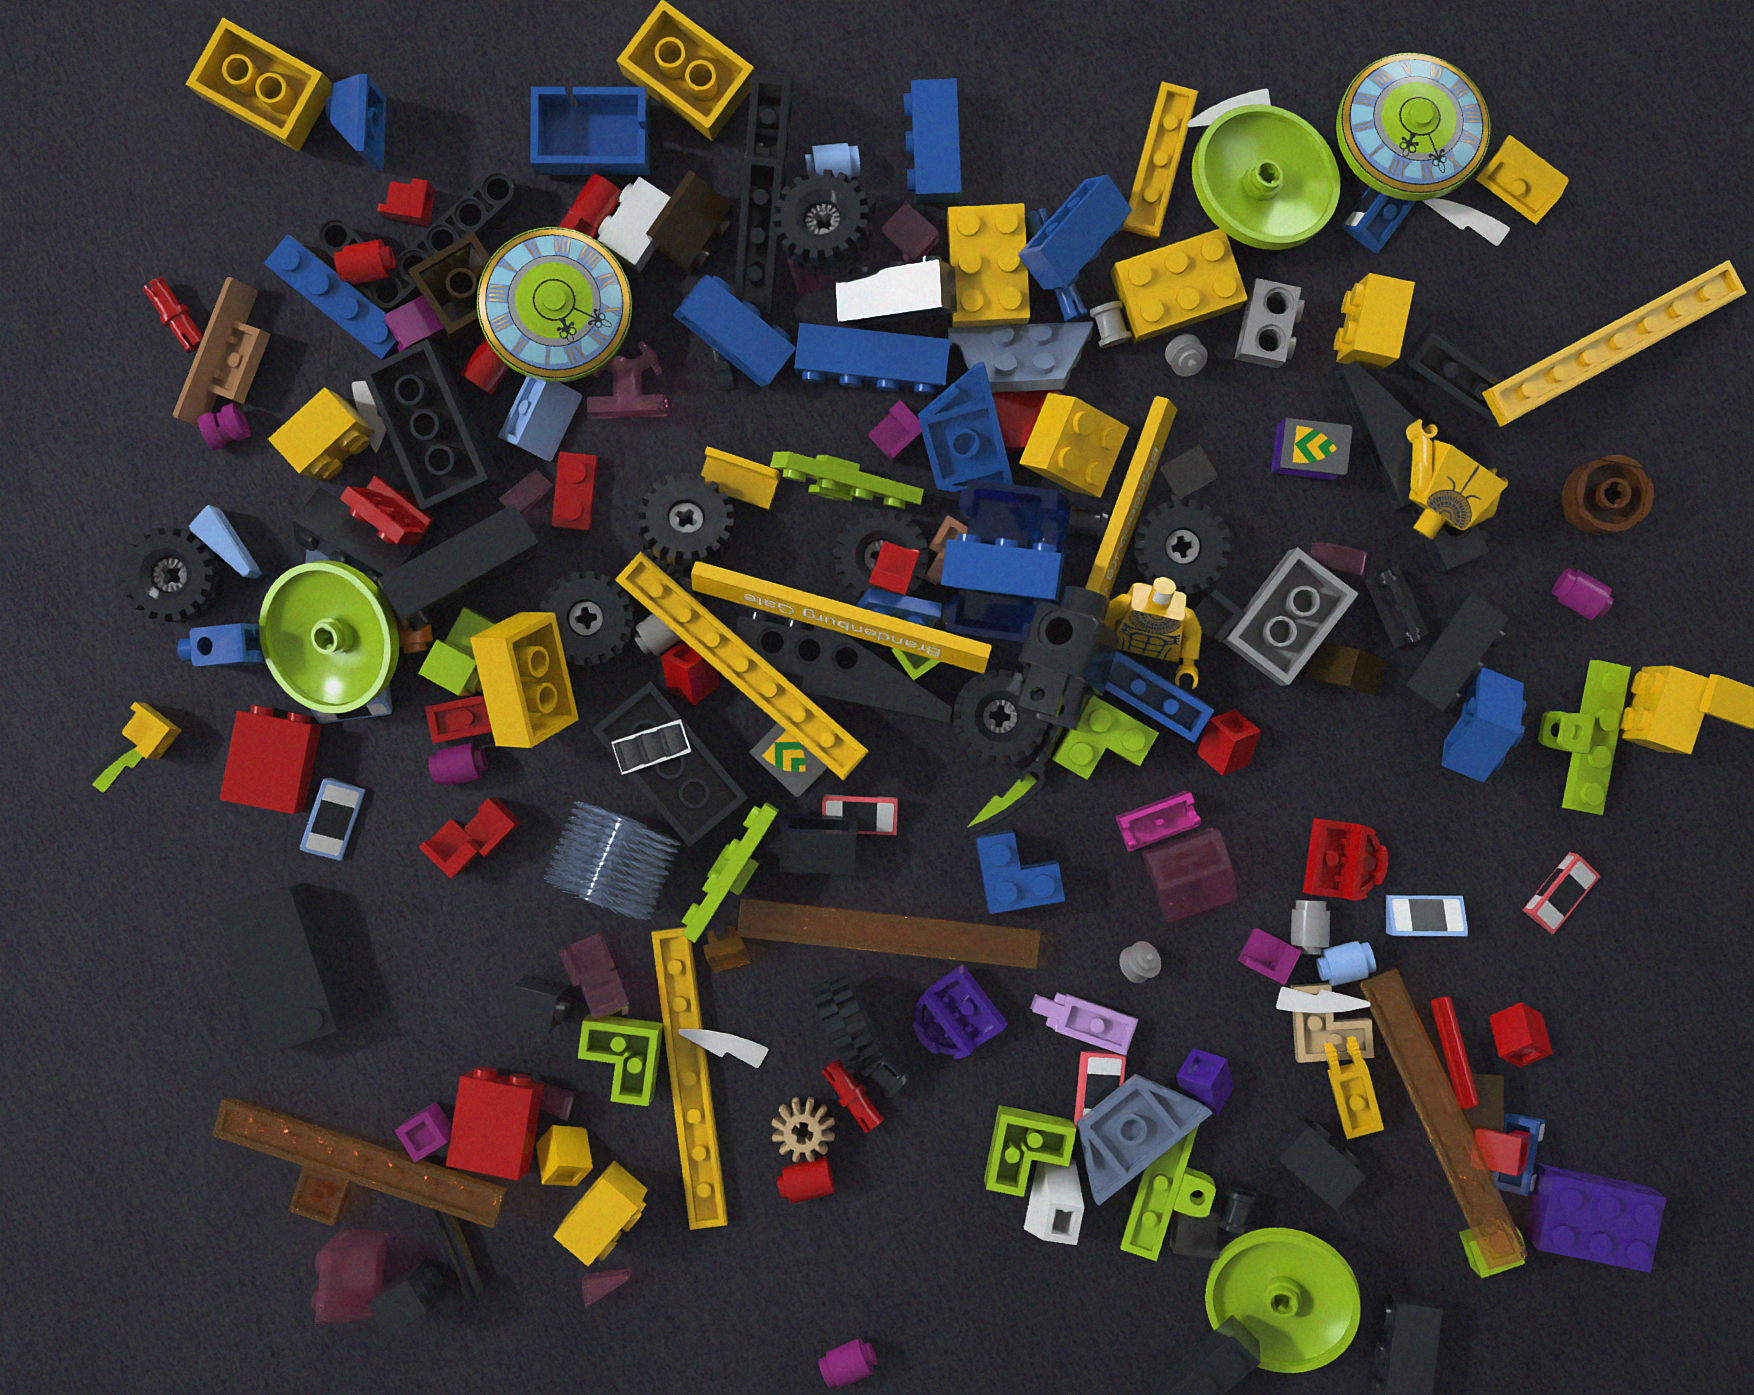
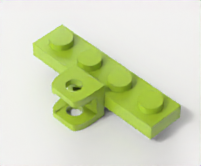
[770,452,924,509]
[1538,660,1631,815]
[682,802,779,943]
[1120,1125,1216,1262]

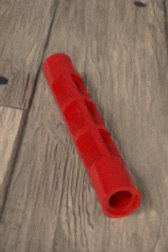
[460,173,622,395]

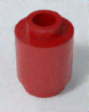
[334,239,396,284]

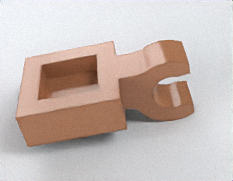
[924,516,980,585]

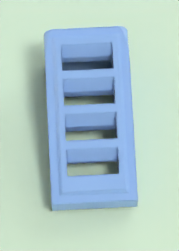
[189,505,262,579]

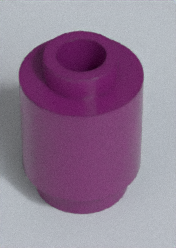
[1552,568,1614,620]
[428,742,488,786]
[819,1338,877,1388]

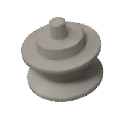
[1165,334,1207,376]
[1120,941,1161,983]

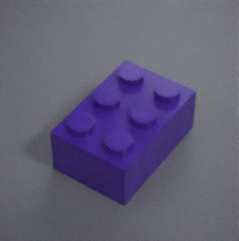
[1524,1164,1667,1273]

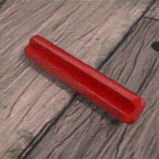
[1431,996,1479,1109]

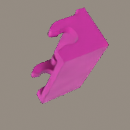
[1115,791,1201,852]

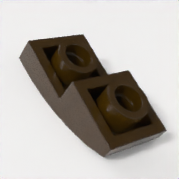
[1464,1074,1504,1155]

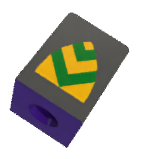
[1271,418,1352,480]
[749,723,827,797]

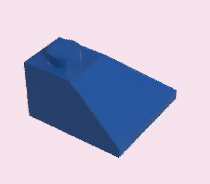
[326,74,387,171]

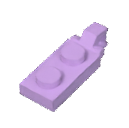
[1030,993,1138,1055]

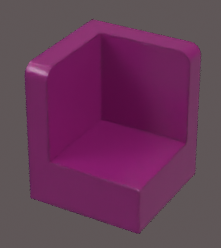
[384,296,443,354]
[869,400,923,463]
[1238,928,1302,985]
[394,1101,452,1163]

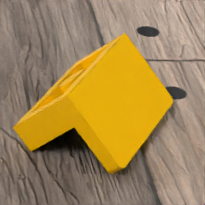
[1476,135,1569,224]
[701,446,781,510]

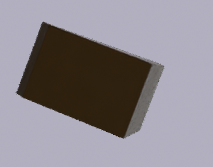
[1303,642,1387,696]

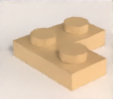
[1291,983,1374,1063]

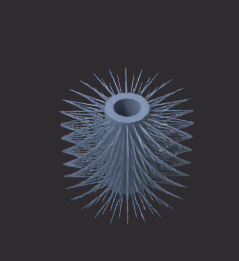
[544,801,681,920]

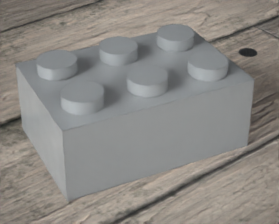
[1222,547,1358,686]

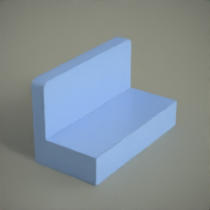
[498,376,582,461]

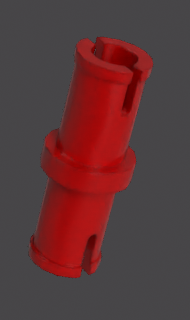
[142,277,203,353]
[821,1058,884,1133]

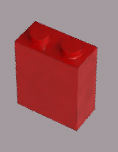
[220,704,322,814]
[446,1066,544,1180]

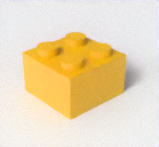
[1334,273,1415,371]
[268,387,376,481]
[1019,393,1129,498]
[1619,666,1709,754]
[553,1161,648,1266]

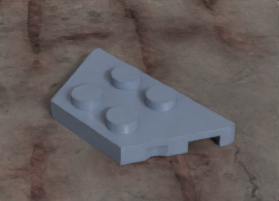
[948,321,1093,392]
[1077,1074,1212,1206]

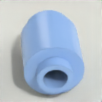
[805,143,860,181]
[1316,941,1376,986]

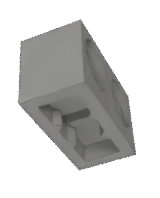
[1234,278,1304,368]

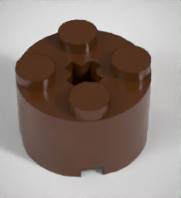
[1562,455,1654,535]

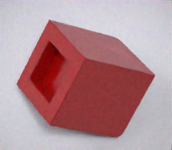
[377,178,436,227]
[869,542,920,596]
[661,641,720,705]
[1198,709,1261,776]
[464,797,522,857]
[419,819,482,879]
[1490,1002,1553,1068]
[1471,1128,1531,1176]

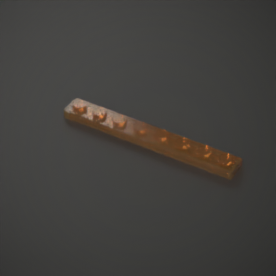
[737,898,1041,969]
[1359,968,1528,1270]
[212,1097,507,1228]

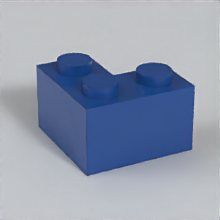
[1441,667,1526,783]
[975,829,1065,914]

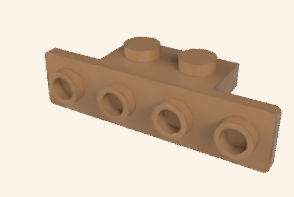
[173,277,271,427]

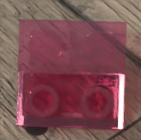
[1142,827,1238,923]
[311,1228,388,1326]

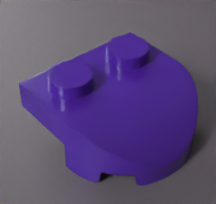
[913,964,1008,1059]

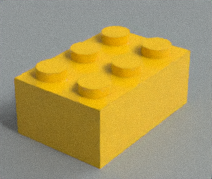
[617,0,755,141]
[186,18,332,152]
[947,203,1030,328]
[1110,228,1248,343]
[470,612,579,748]

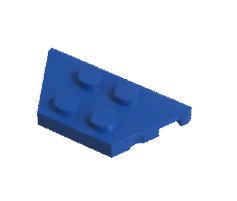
[917,361,1018,502]

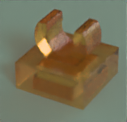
[703,925,750,973]

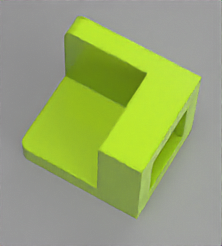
[891,648,941,681]

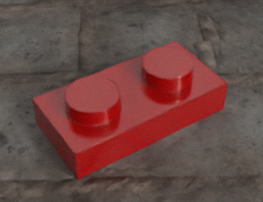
[552,452,599,531]
[425,695,492,744]

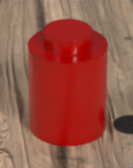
[777,1156,835,1204]

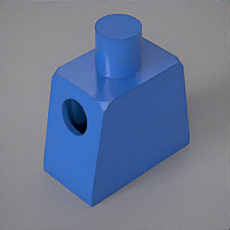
[177,623,266,667]

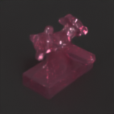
[587,342,668,419]

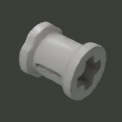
[1089,301,1133,348]

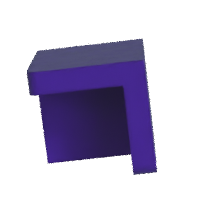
[1176,1048,1234,1115]

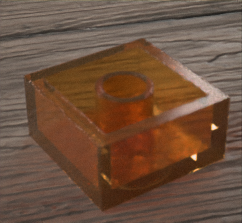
[288,1161,354,1226]

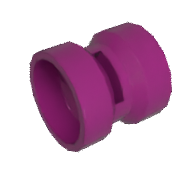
[198,402,251,451]

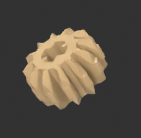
[772,1097,835,1162]

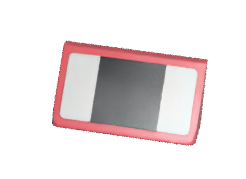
[822,794,898,835]
[1522,852,1600,934]
[1074,1050,1126,1128]

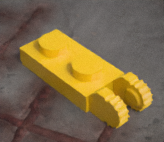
[1323,1036,1384,1140]

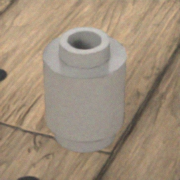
[633,614,681,656]
[1291,900,1330,954]

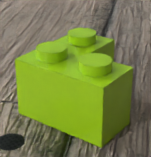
[418,607,497,696]
[1051,695,1159,780]
[578,1013,663,1106]
[984,1105,1076,1197]

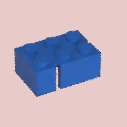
[530,87,651,175]

